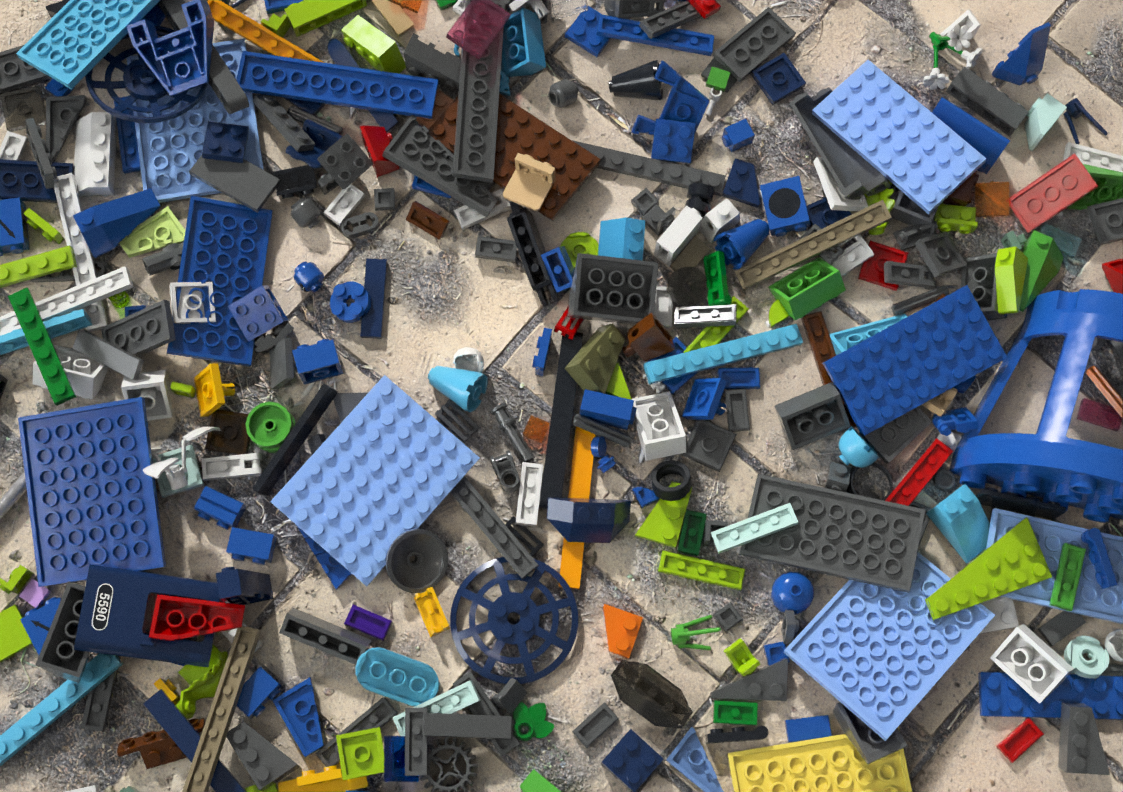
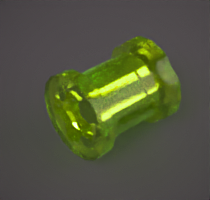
[108,291,130,309]

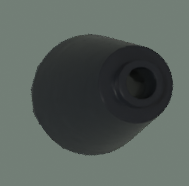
[609,60,663,100]

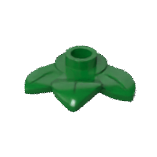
[513,702,554,741]

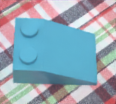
[926,484,990,564]

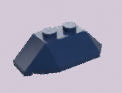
[546,497,631,543]

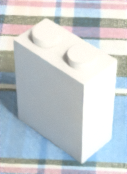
[654,206,703,267]

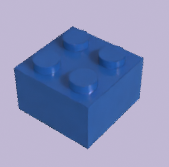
[292,339,344,385]

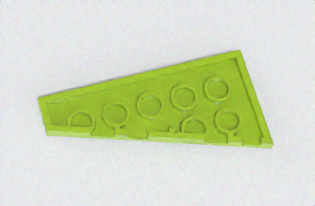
[925,517,1052,620]

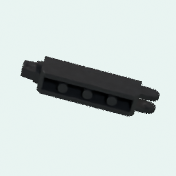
[507,201,560,307]

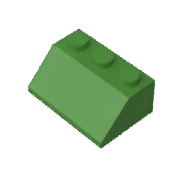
[768,257,846,320]

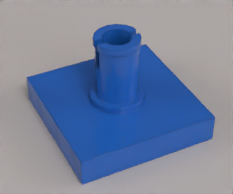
[682,378,727,420]

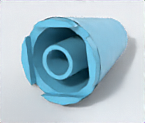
[428,366,488,412]

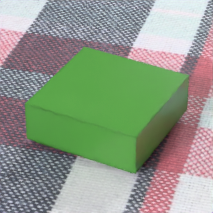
[706,67,730,92]

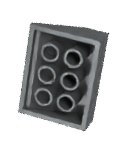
[568,253,658,325]

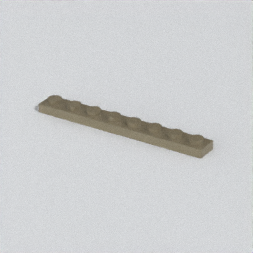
[734,200,892,291]
[182,626,261,792]

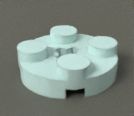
[1064,635,1109,678]

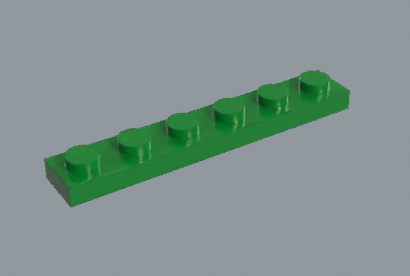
[8,287,76,406]

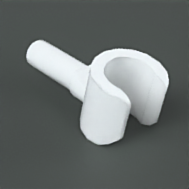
[706,87,722,116]

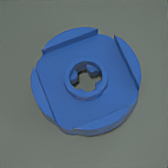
[330,281,371,323]

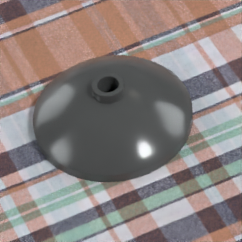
[386,529,448,593]

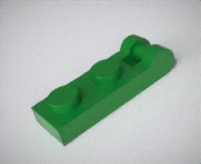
[703,251,732,306]

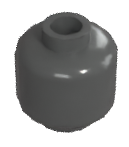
[548,79,578,108]
[291,198,321,229]

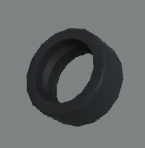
[651,460,692,501]

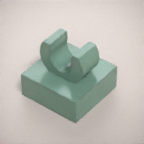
[1001,231,1027,250]

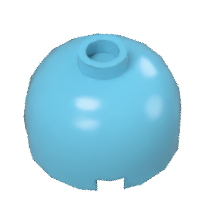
[839,426,880,468]

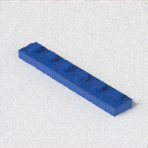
[596,14,714,56]

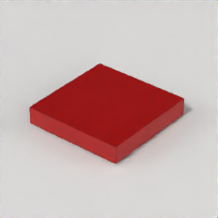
[858,240,909,291]

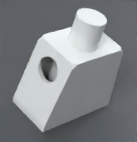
[699,199,740,243]

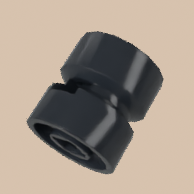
[685,183,714,219]

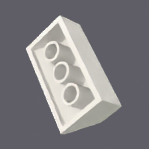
[74,112,117,197]

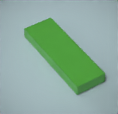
[1049,543,1086,611]

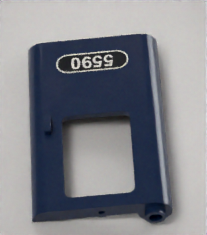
[74,564,222,667]

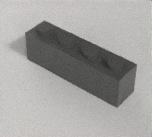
[946,67,1028,137]
[279,608,372,665]

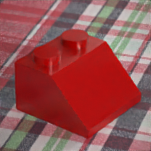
[360,125,399,177]

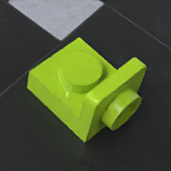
[0,565,34,594]

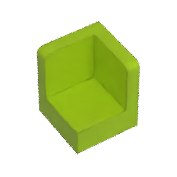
[261,14,291,38]

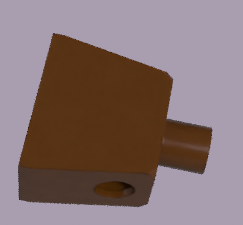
[622,313,675,361]

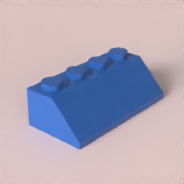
[932,97,1010,174]

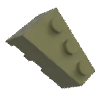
[565,323,625,394]

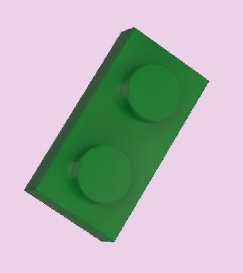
[713,700,758,726]

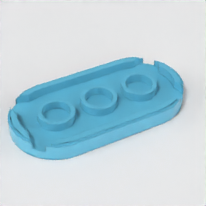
[355,647,439,706]

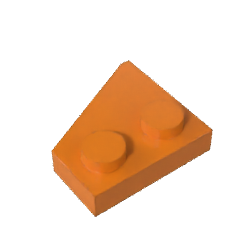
[603,604,643,659]

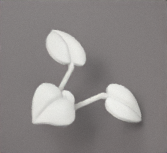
[143,427,221,490]

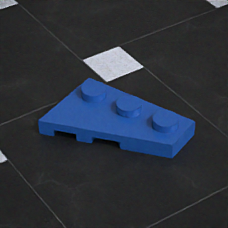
[272,677,325,757]

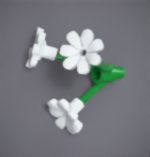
[923,24,983,90]

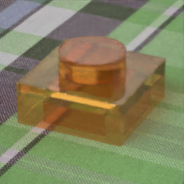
[523,415,550,443]

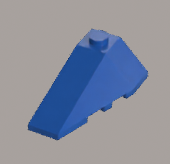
[992,22,1051,86]

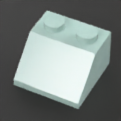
[1024,93,1067,151]

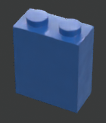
[580,389,637,430]

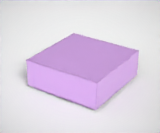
[19,579,51,609]

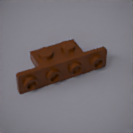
[117,718,205,769]

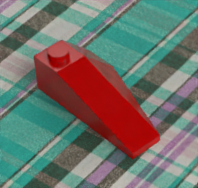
[149,594,245,641]

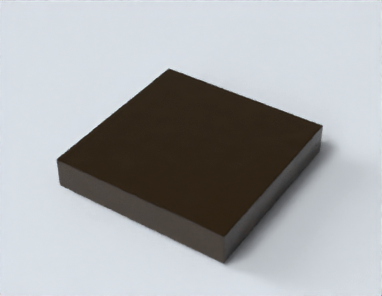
[205,410,251,455]

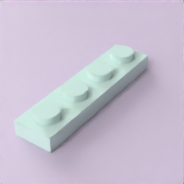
[711,503,798,554]
[392,680,481,738]

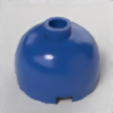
[771,572,814,615]

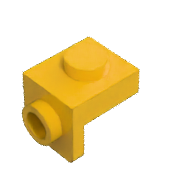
[154,678,180,705]

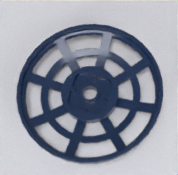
[85,25,208,123]
[450,557,578,684]

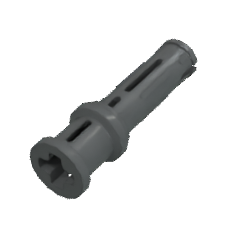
[490,403,535,463]

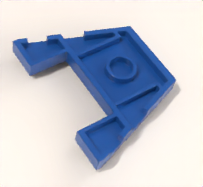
[631,60,709,135]

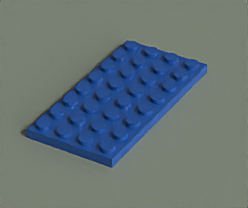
[167,195,273,367]
[822,285,1008,436]

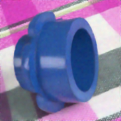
[597,455,616,473]

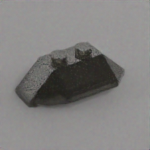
[611,659,693,729]

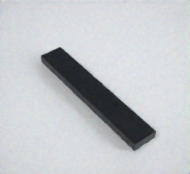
[252,383,338,496]

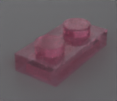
[1077,398,1122,432]

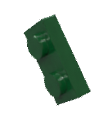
[677,510,707,556]

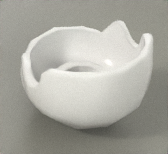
[453,347,484,373]
[1105,629,1123,662]

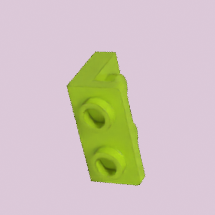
[934,204,978,234]

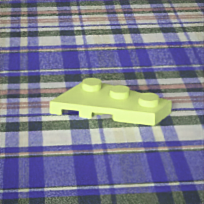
[119,206,185,258]

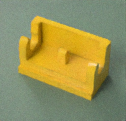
[414,587,450,637]

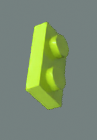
[23,208,64,244]

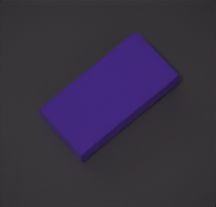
[344,605,392,641]

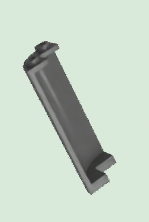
[790,87,891,200]

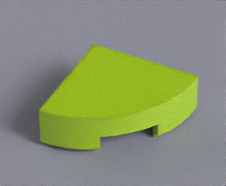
[768,299,789,328]

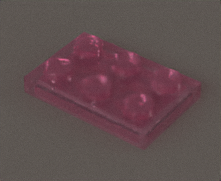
[446,0,511,59]

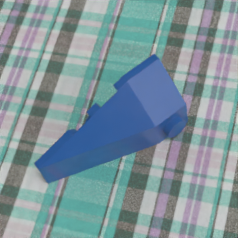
[73,188,161,258]

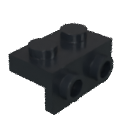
[273,165,318,199]

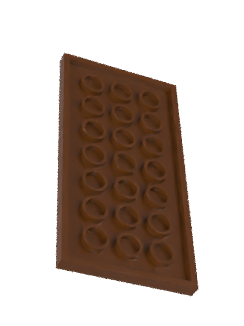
[428,94,601,221]

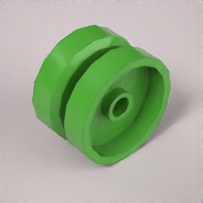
[246,402,297,454]

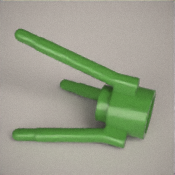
[671,615,721,650]

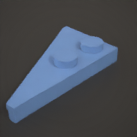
[665,727,724,792]

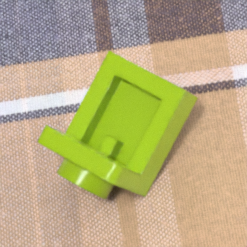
[723,638,760,676]

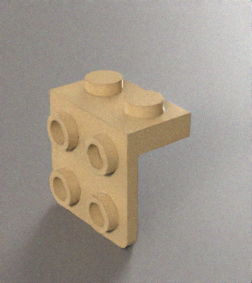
[503,153,556,211]

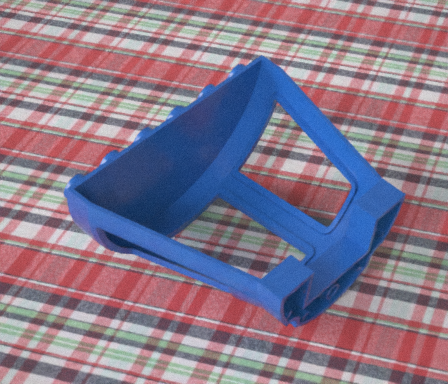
[949,289,1123,523]

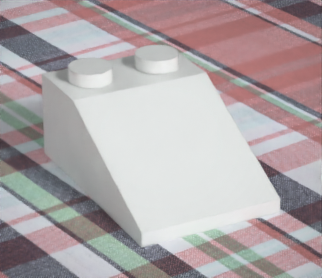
[632,391,686,461]

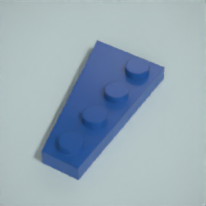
[296,525,352,590]

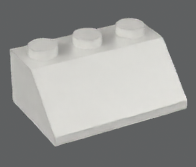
[33,345,108,399]
[990,624,1074,704]

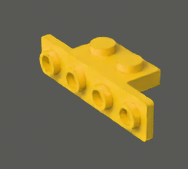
[278,765,368,792]

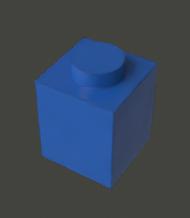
[722,119,755,153]

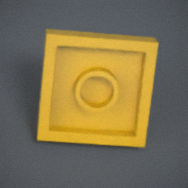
[194,363,235,417]

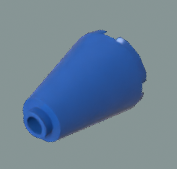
[714,219,769,270]

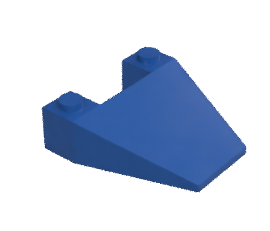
[126,0,214,96]

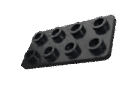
[975,488,1066,523]

